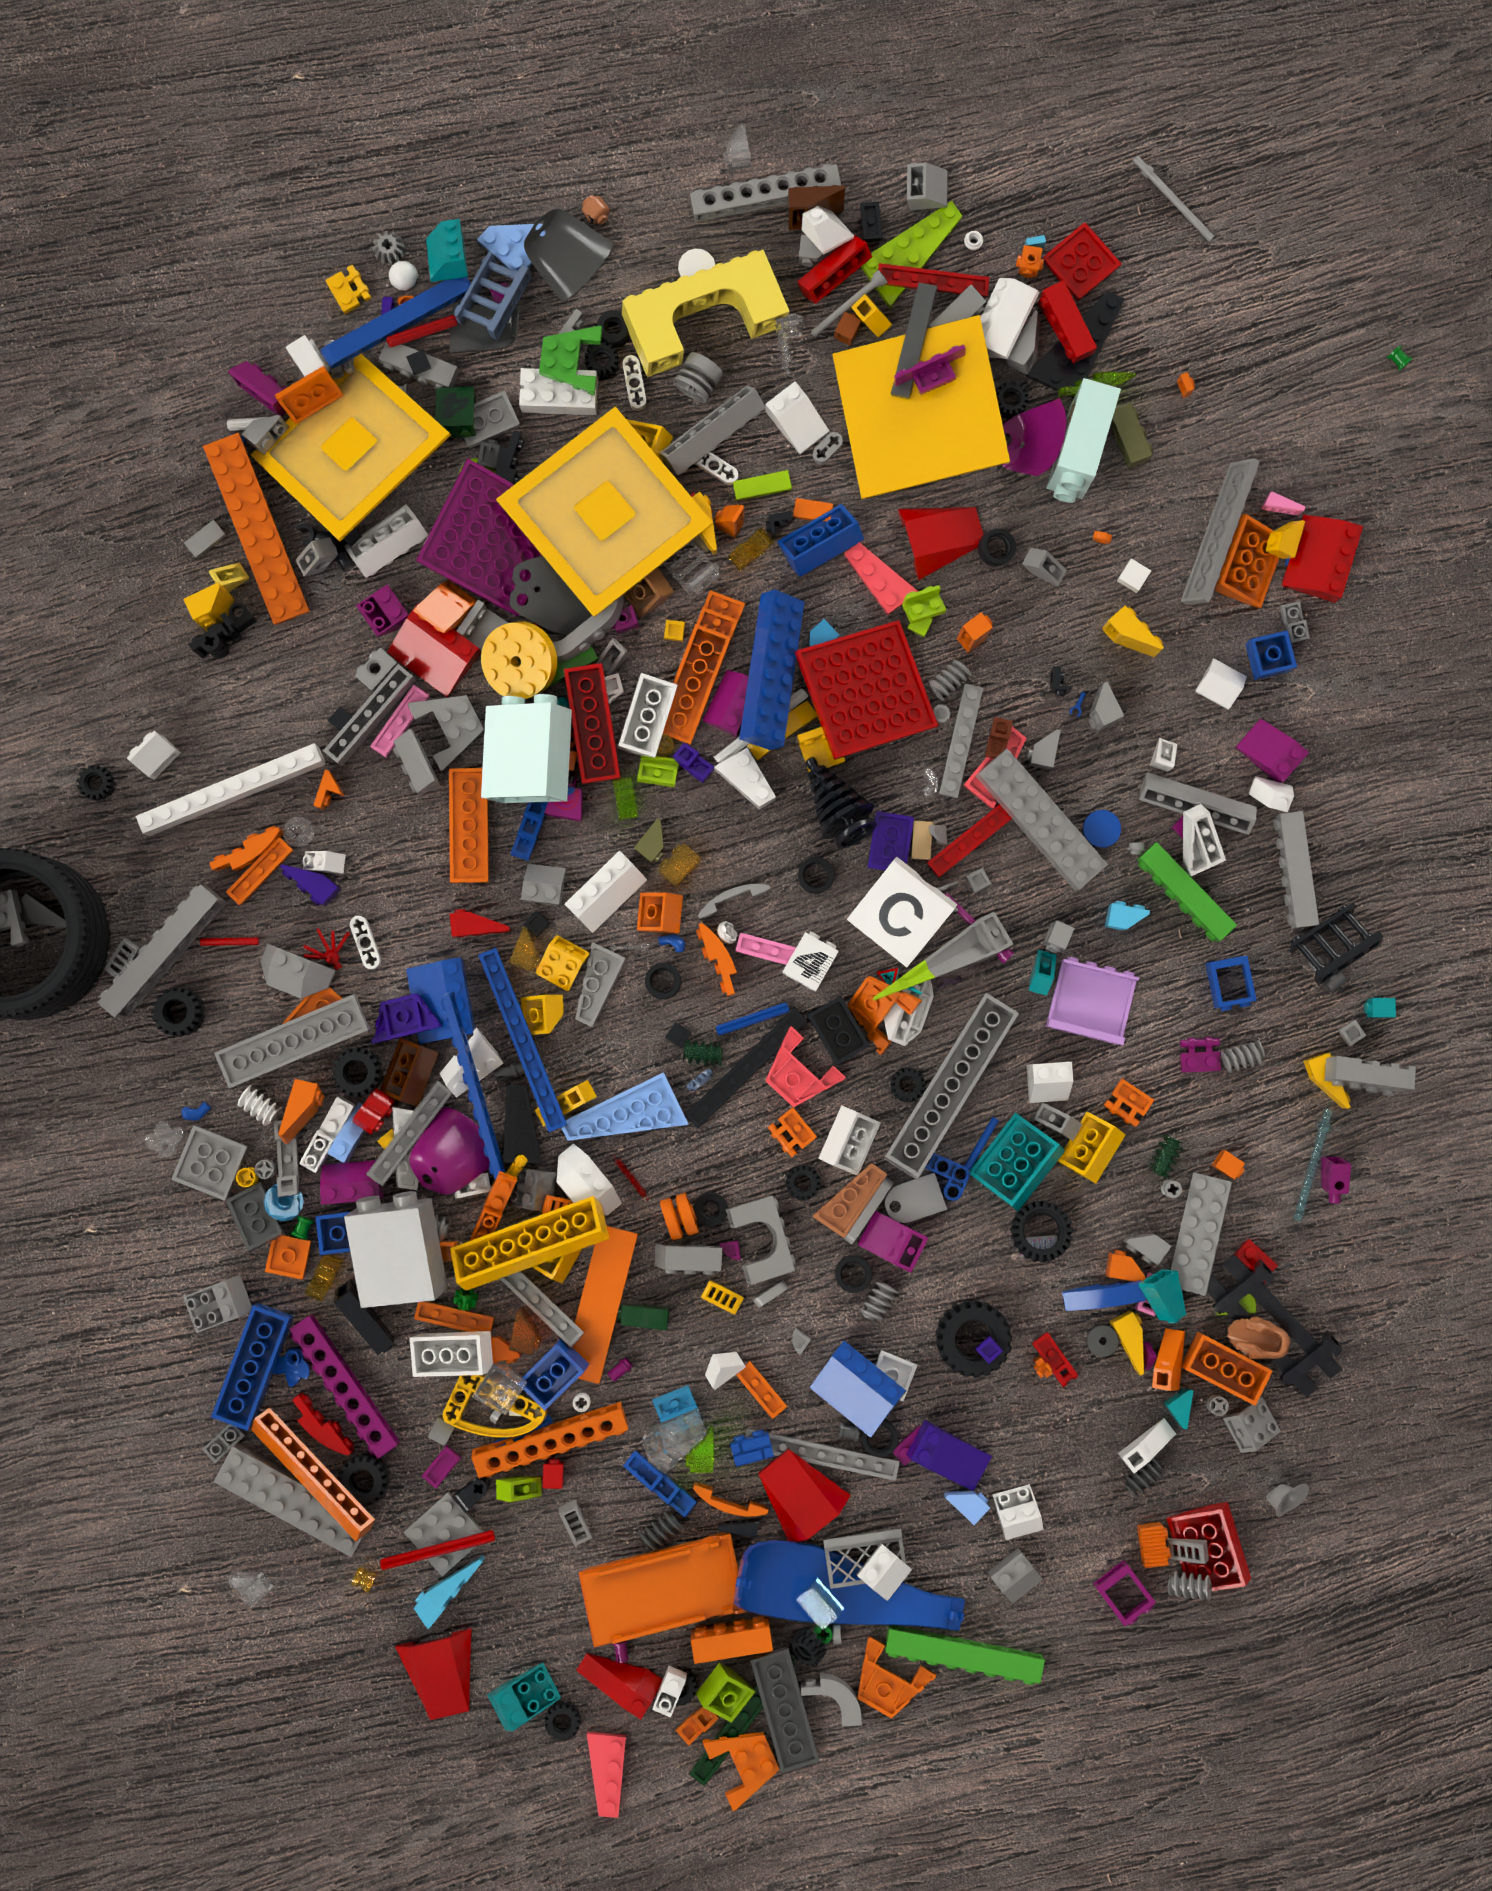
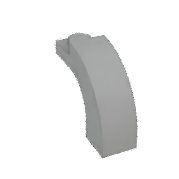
[800,1673,862,1726]

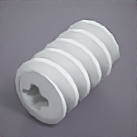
[238,1085,282,1126]

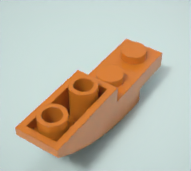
[209,826,283,872]
[696,923,737,996]
[470,1171,517,1241]

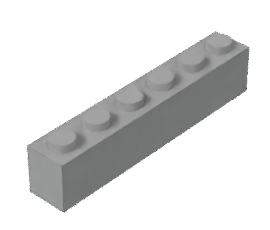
[659,385,766,476]
[323,664,416,766]
[1139,772,1257,835]
[1273,811,1319,929]

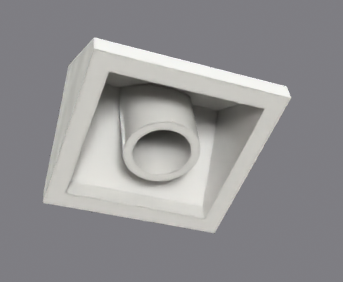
[1195,658,1247,710]

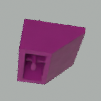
[356,584,409,637]

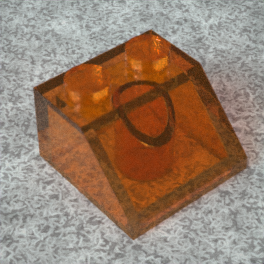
[509,1307,542,1355]

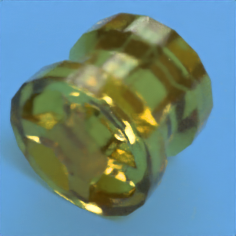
[657,735,674,756]

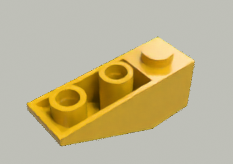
[1303,1053,1351,1109]

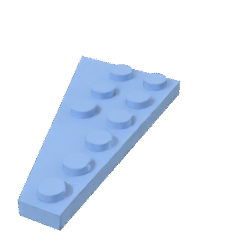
[562,1072,689,1141]

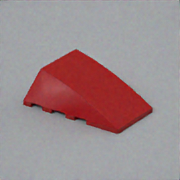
[898,507,984,581]
[758,1448,851,1542]
[395,1628,472,1720]

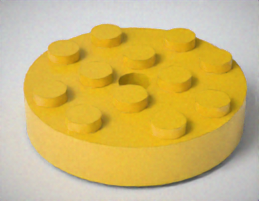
[481,621,557,699]

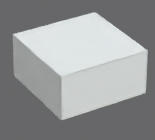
[1117,559,1151,593]

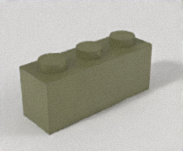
[1110,403,1153,469]

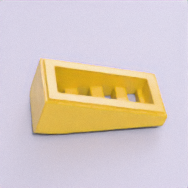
[701,1279,744,1315]

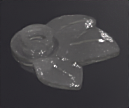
[145,1120,183,1158]

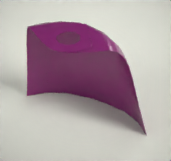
[1002,398,1067,476]
[409,1107,490,1195]

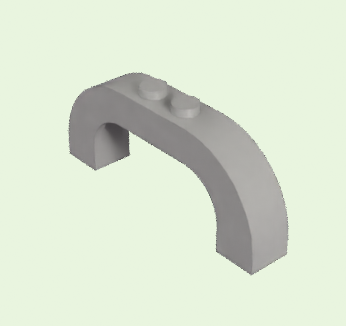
[553,595,624,663]

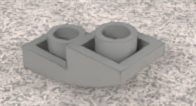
[1279,601,1310,643]
[202,1424,245,1464]

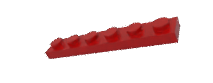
[877,263,990,298]
[926,804,1012,878]

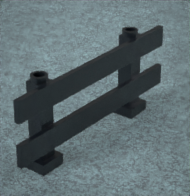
[1207,1254,1343,1397]

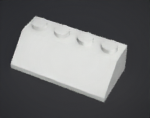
[980,278,1039,359]
[344,504,428,578]
[617,673,678,758]
[565,851,647,933]

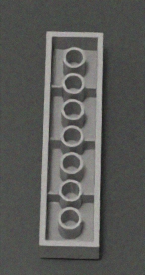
[975,748,1108,891]
[97,884,227,1019]
[214,1443,374,1557]

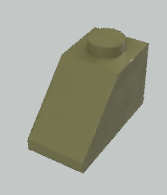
[634,818,664,864]

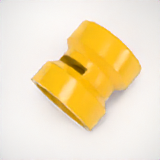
[236,1167,259,1187]

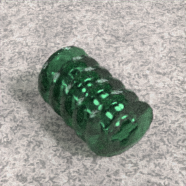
[683,1040,723,1067]
[1149,1135,1183,1179]

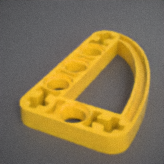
[443,1375,547,1437]

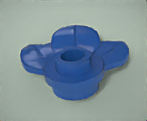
[274,1348,310,1387]

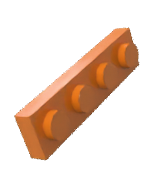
[226,837,294,906]
[414,1301,495,1333]

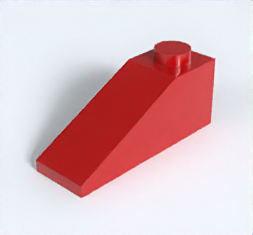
[449,909,511,938]

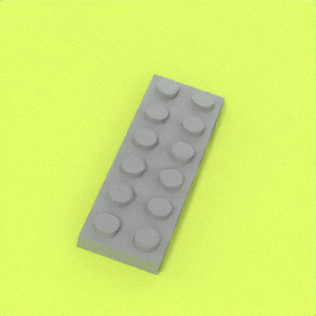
[1171,1172,1233,1296]

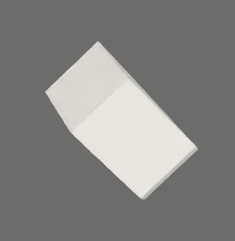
[1150,738,1177,772]
[705,1352,746,1390]

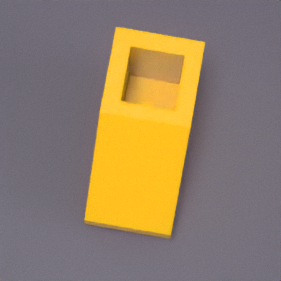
[851,294,893,338]

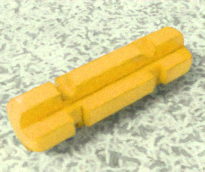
[506,1155,528,1177]

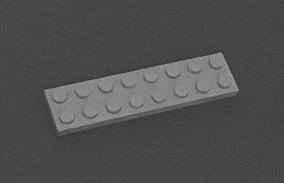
[1181,458,1260,605]
[214,994,370,1088]

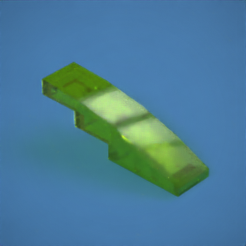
[1058,372,1136,396]

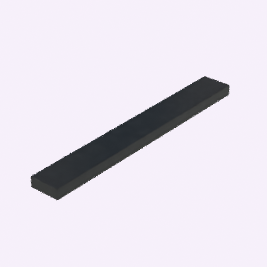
[685,1007,808,1128]

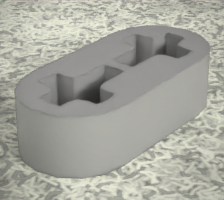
[813,432,843,465]
[753,1280,788,1308]

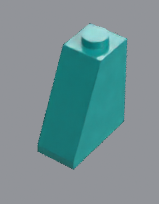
[1139,1269,1186,1323]

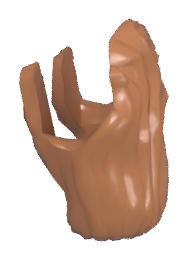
[1227,1317,1290,1359]

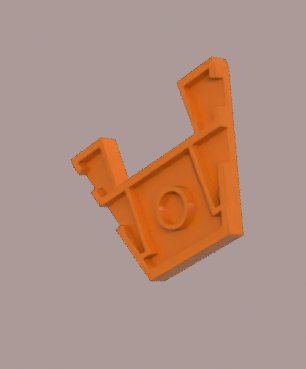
[847,976,922,1055]
[857,1635,937,1719]
[702,1732,780,1811]

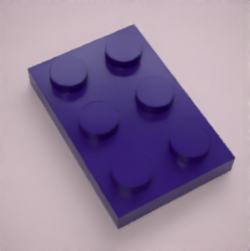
[867,811,914,871]

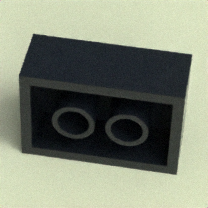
[807,996,870,1066]

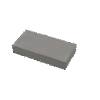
[184,520,227,559]

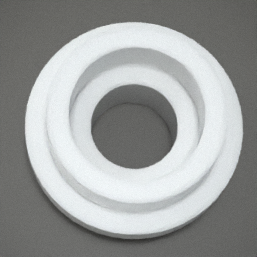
[964,231,983,250]

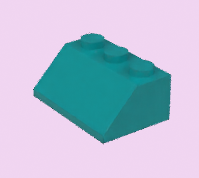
[426,219,468,282]

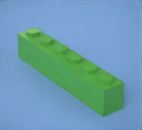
[1137,842,1237,942]

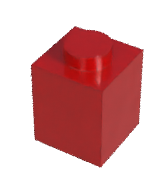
[543,1458,565,1489]

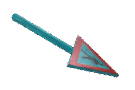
[877,968,922,995]

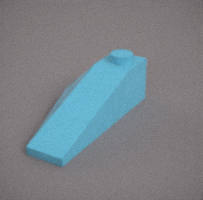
[414,1555,485,1629]

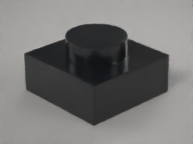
[665,1022,692,1048]

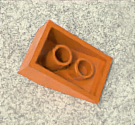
[278,1079,325,1144]

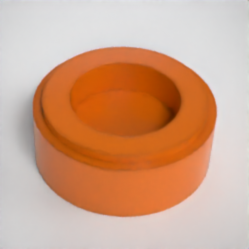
[1092,531,1113,544]

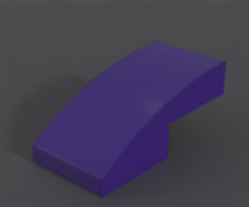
[673,743,714,783]

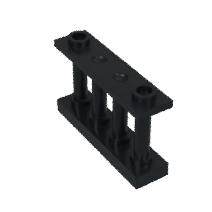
[1289,902,1384,986]

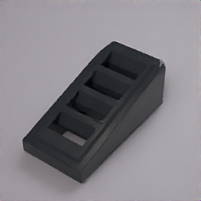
[718,1518,759,1538]

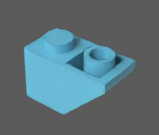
[1105,901,1150,931]

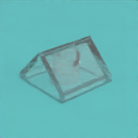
[472,1363,527,1416]

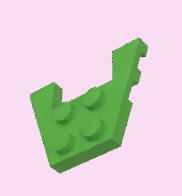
[539,326,602,396]

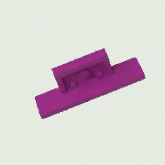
[894,345,966,395]

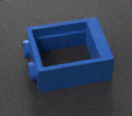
[1205,955,1257,1011]

